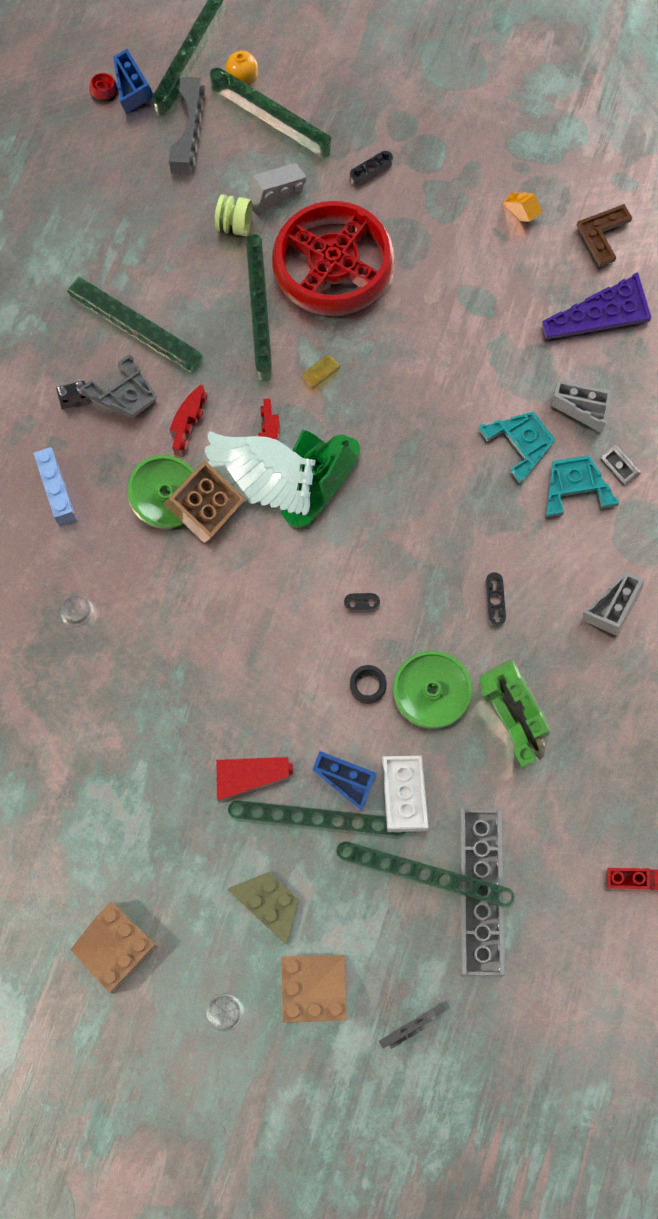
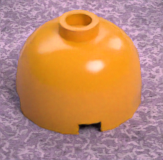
[225,51,258,86]

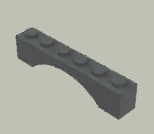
[169,77,205,173]

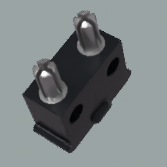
[56,379,93,409]

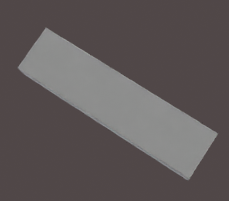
[459,808,505,977]

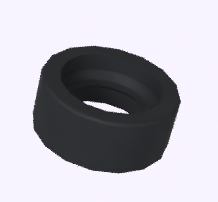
[350,665,387,704]

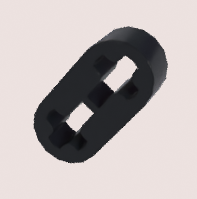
[344,593,380,613]

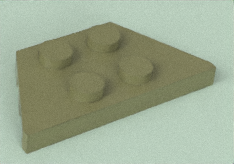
[228,872,299,944]

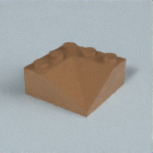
[163,460,245,543]
[70,901,158,993]
[281,955,347,1023]

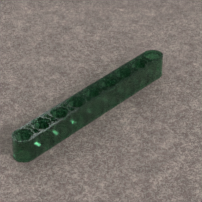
[152,0,226,115]
[209,68,332,157]
[246,234,273,381]
[67,277,203,372]
[228,800,406,839]
[336,841,515,908]

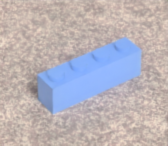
[33,447,77,526]

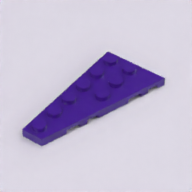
[542,272,652,340]

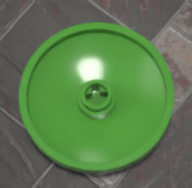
[127,455,194,529]
[393,651,472,729]

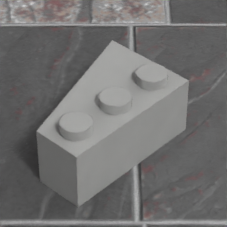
[247,163,307,215]
[551,380,612,433]
[583,572,644,636]

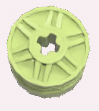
[215,194,253,237]

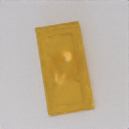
[301,354,340,390]

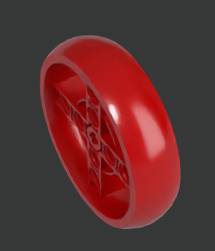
[272,201,395,316]

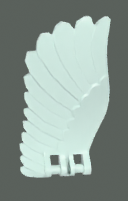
[205,431,315,515]

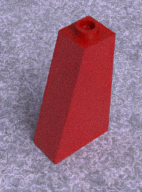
[216,757,293,803]

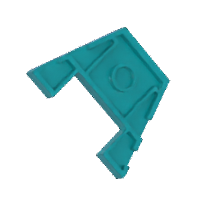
[478,411,555,484]
[546,455,619,518]

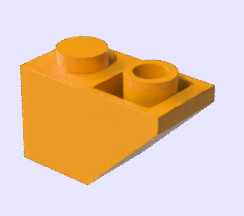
[502,191,542,222]

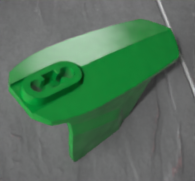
[281,429,361,528]

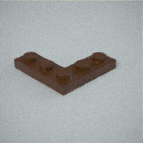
[576,204,632,267]

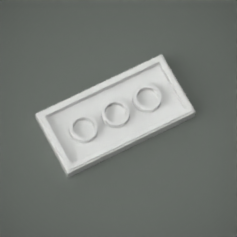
[382,756,428,832]

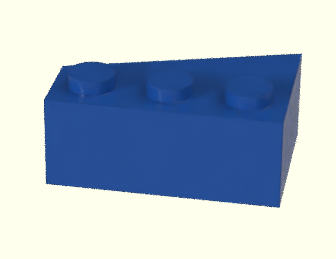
[113,49,155,114]
[312,751,377,811]

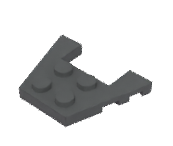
[79,355,157,419]
[379,1000,450,1049]

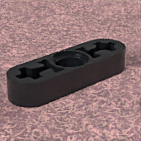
[350,151,393,186]
[485,572,506,628]

